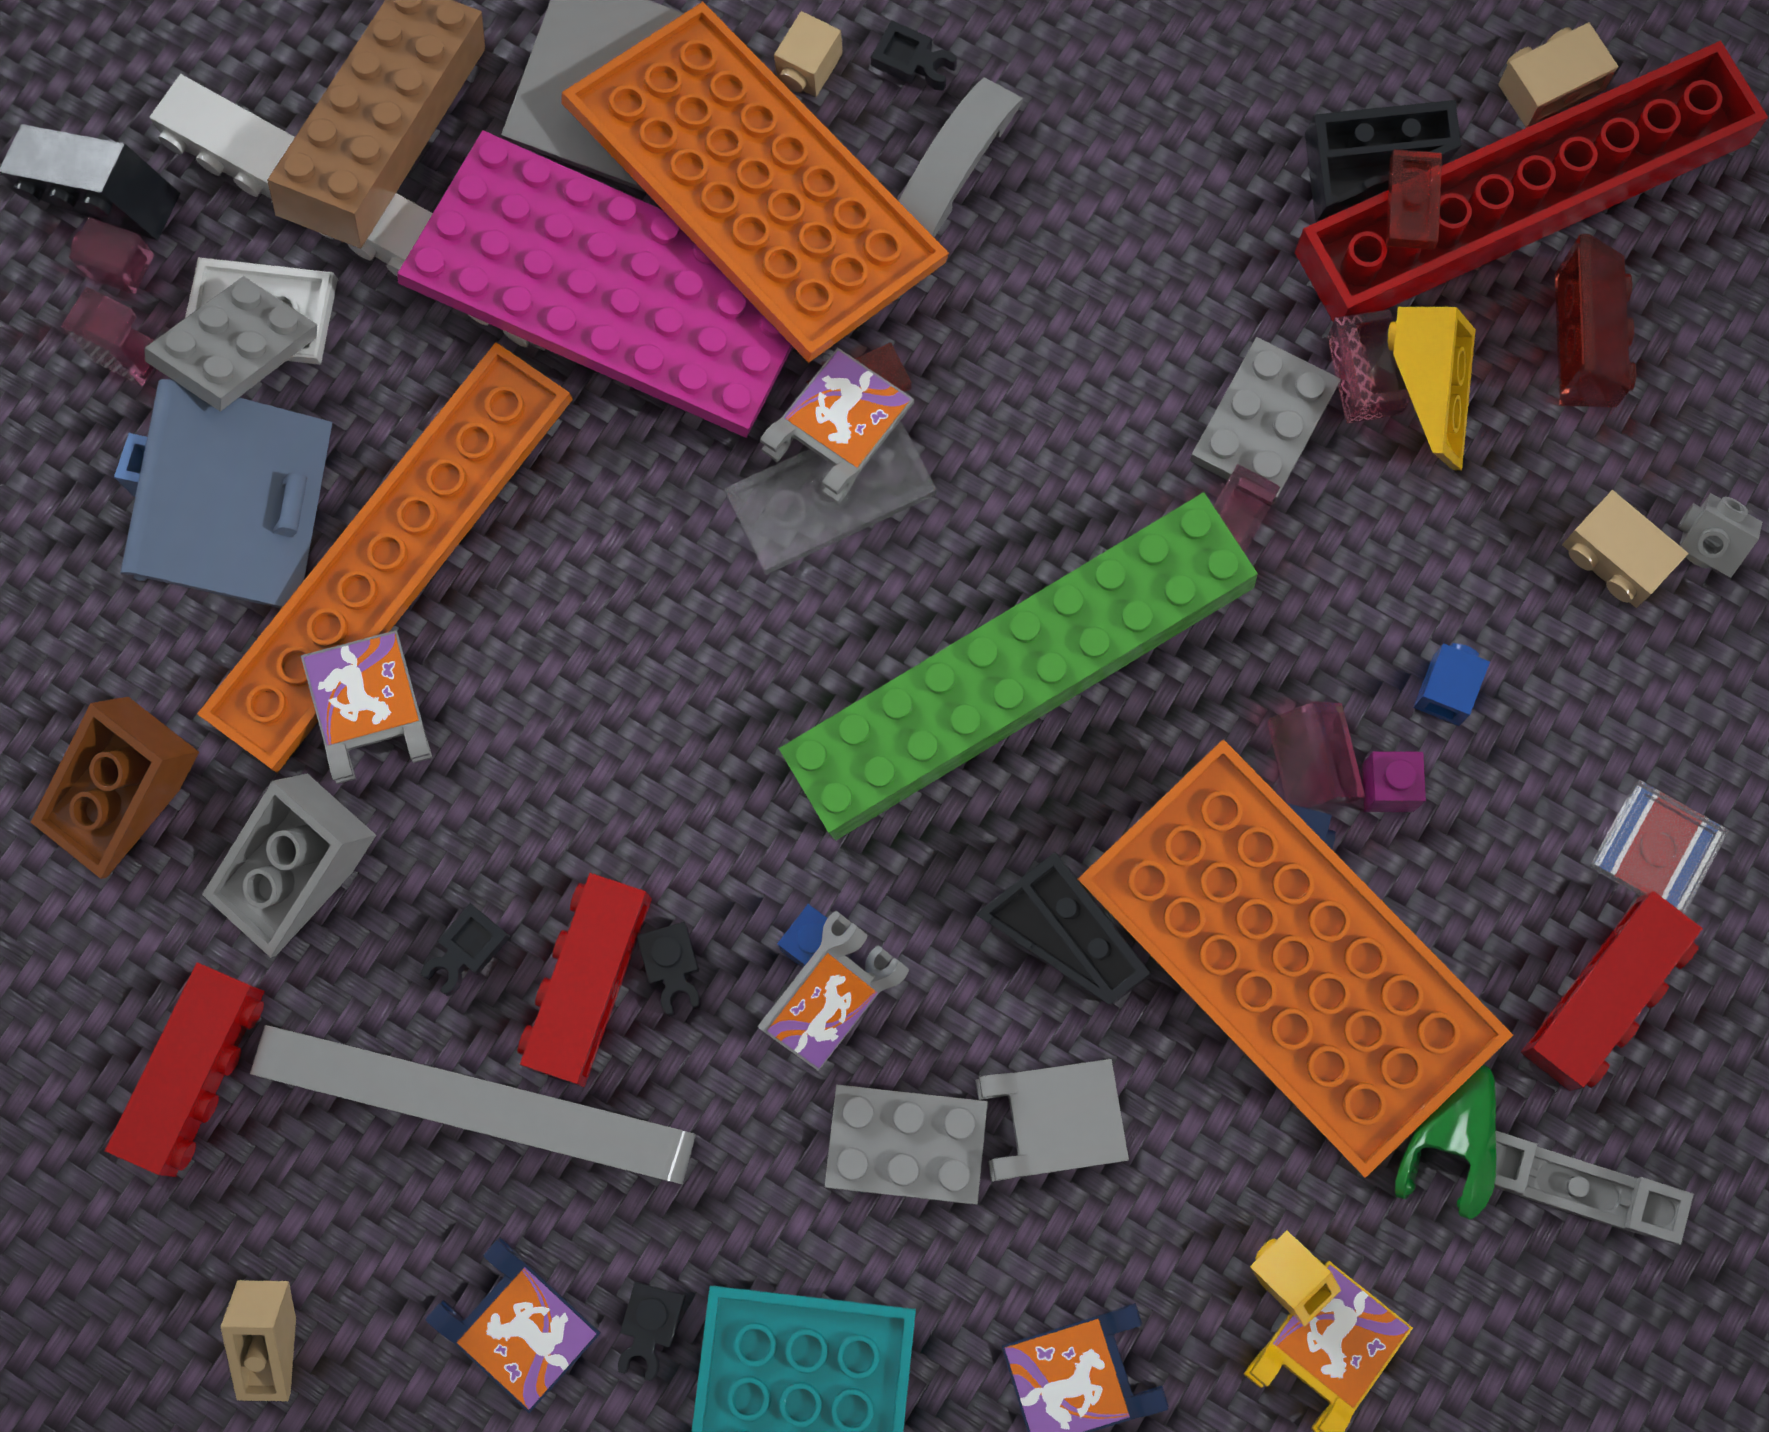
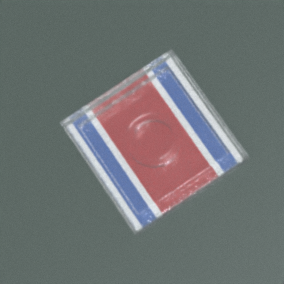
[1589,780,1729,914]

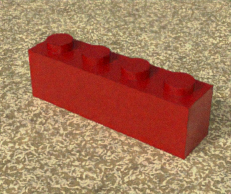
[517,873,652,1088]
[1520,890,1703,1091]
[105,962,265,1177]

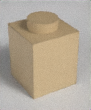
[774,11,843,97]

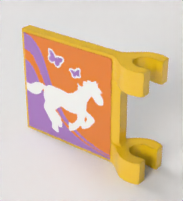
[1244,1261,1413,1432]

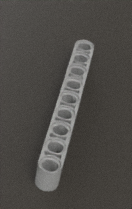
[250,1025,696,1185]

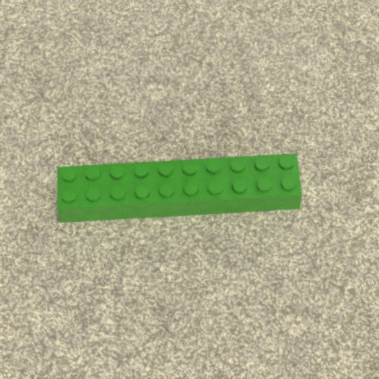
[778,492,1258,841]

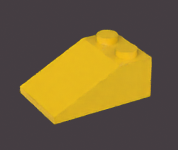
[1388,307,1476,470]

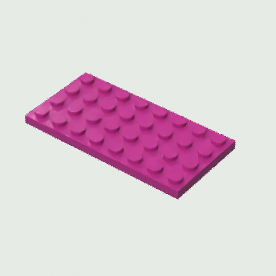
[397,130,793,438]

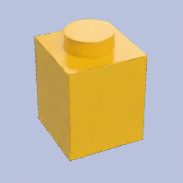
[1250,1230,1341,1327]

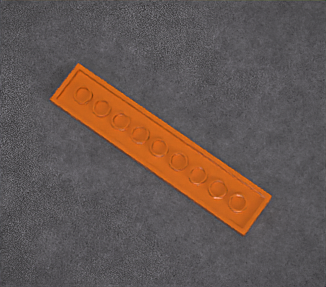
[197,342,573,773]

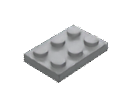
[145,276,317,412]
[1190,337,1341,503]
[825,1085,988,1205]

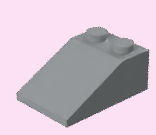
[202,773,376,958]

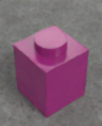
[1362,751,1426,812]

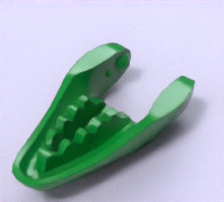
[1395,1065,1497,1219]

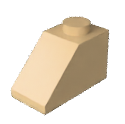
[221,1280,296,1401]

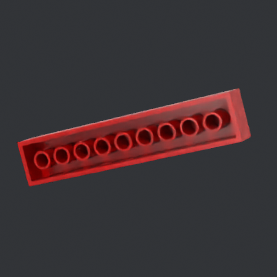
[1295,40,1768,331]

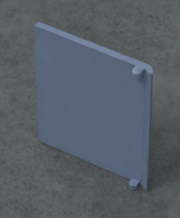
[120,379,332,608]

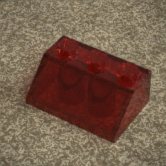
[1555,234,1636,407]

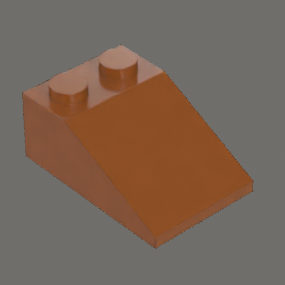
[31,697,199,879]

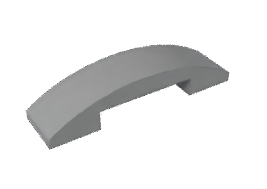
[899,77,1023,238]
[1494,1131,1694,1245]

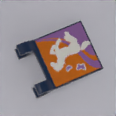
[425,1237,601,1413]
[1002,1303,1169,1432]

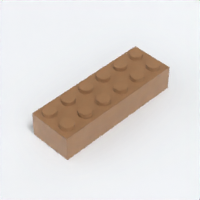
[267,0,485,249]

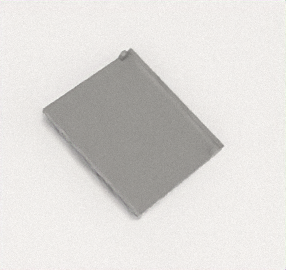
[501,0,684,192]

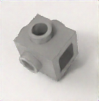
[1678,493,1763,578]

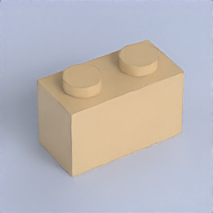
[1498,22,1619,128]
[1562,490,1689,608]

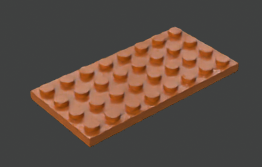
[561,2,949,363]
[1077,739,1513,1178]

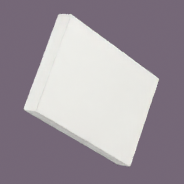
[185,257,338,365]

